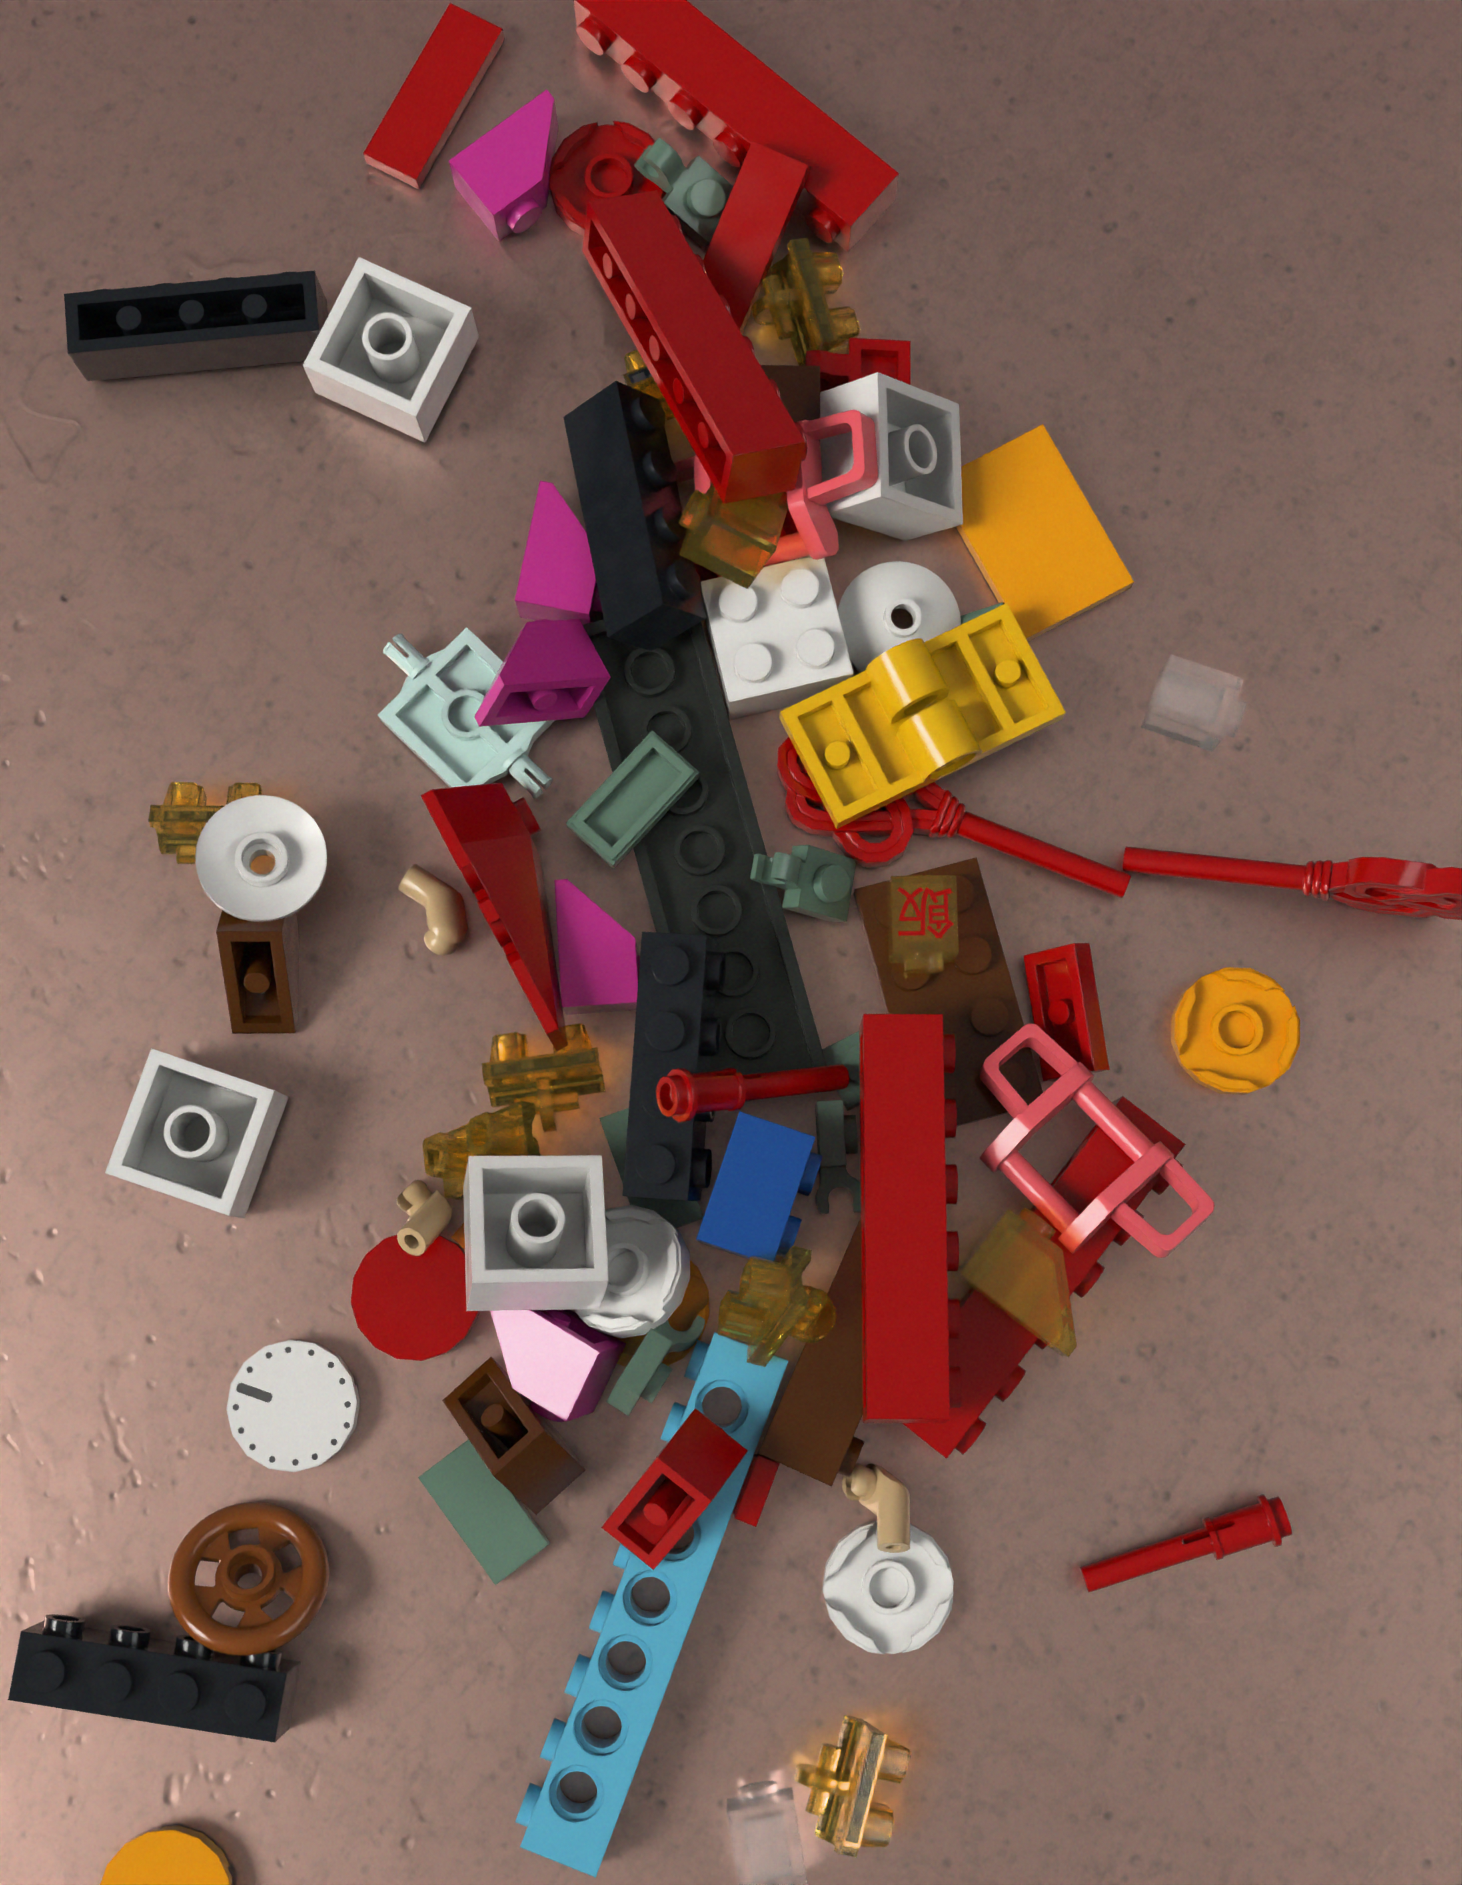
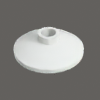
[838,561,961,673]
[195,795,327,922]

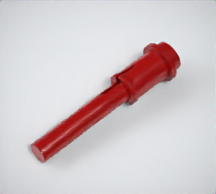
[656,1064,849,1122]
[1080,1494,1292,1592]

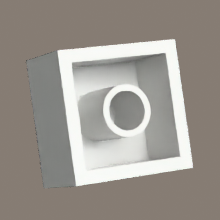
[303,257,479,443]
[820,372,963,541]
[700,556,854,720]
[105,1048,289,1218]
[463,1155,609,1311]

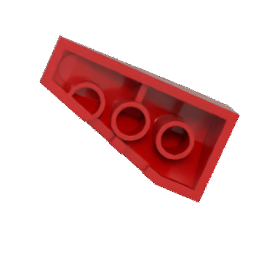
[421,783,568,1051]

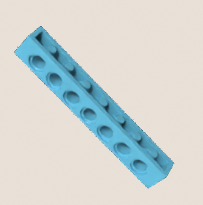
[515,1332,788,1878]

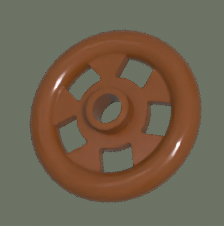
[168,1502,330,1656]

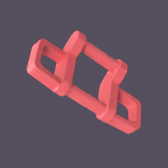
[674,410,878,577]
[979,1023,1215,1258]

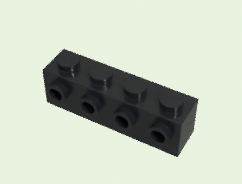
[64,270,328,381]
[563,381,706,651]
[622,932,726,1201]
[8,1614,301,1742]

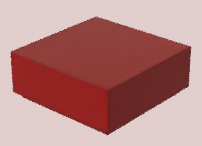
[732,1452,780,1527]

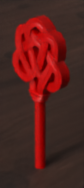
[777,737,1131,898]
[1123,846,1462,920]

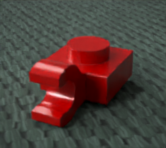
[805,338,911,392]

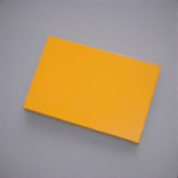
[955,424,1134,642]

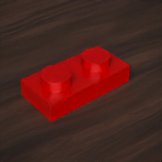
[1023,943,1110,1081]

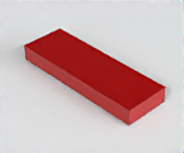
[363,3,505,189]
[703,140,812,333]

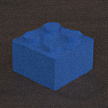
[696,1111,823,1267]

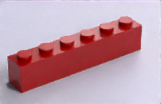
[573,0,899,252]
[582,191,808,504]
[859,1014,962,1424]
[902,1096,1186,1459]

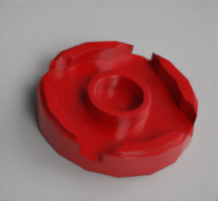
[549,121,667,237]
[351,1235,480,1361]

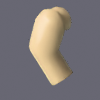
[398,864,468,956]
[396,1180,452,1256]
[842,1463,910,1553]

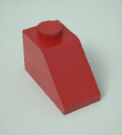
[601,1408,748,1570]

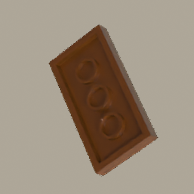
[853,857,1043,1127]

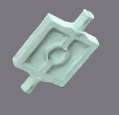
[378,627,555,799]

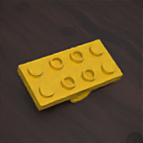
[779,603,1066,829]

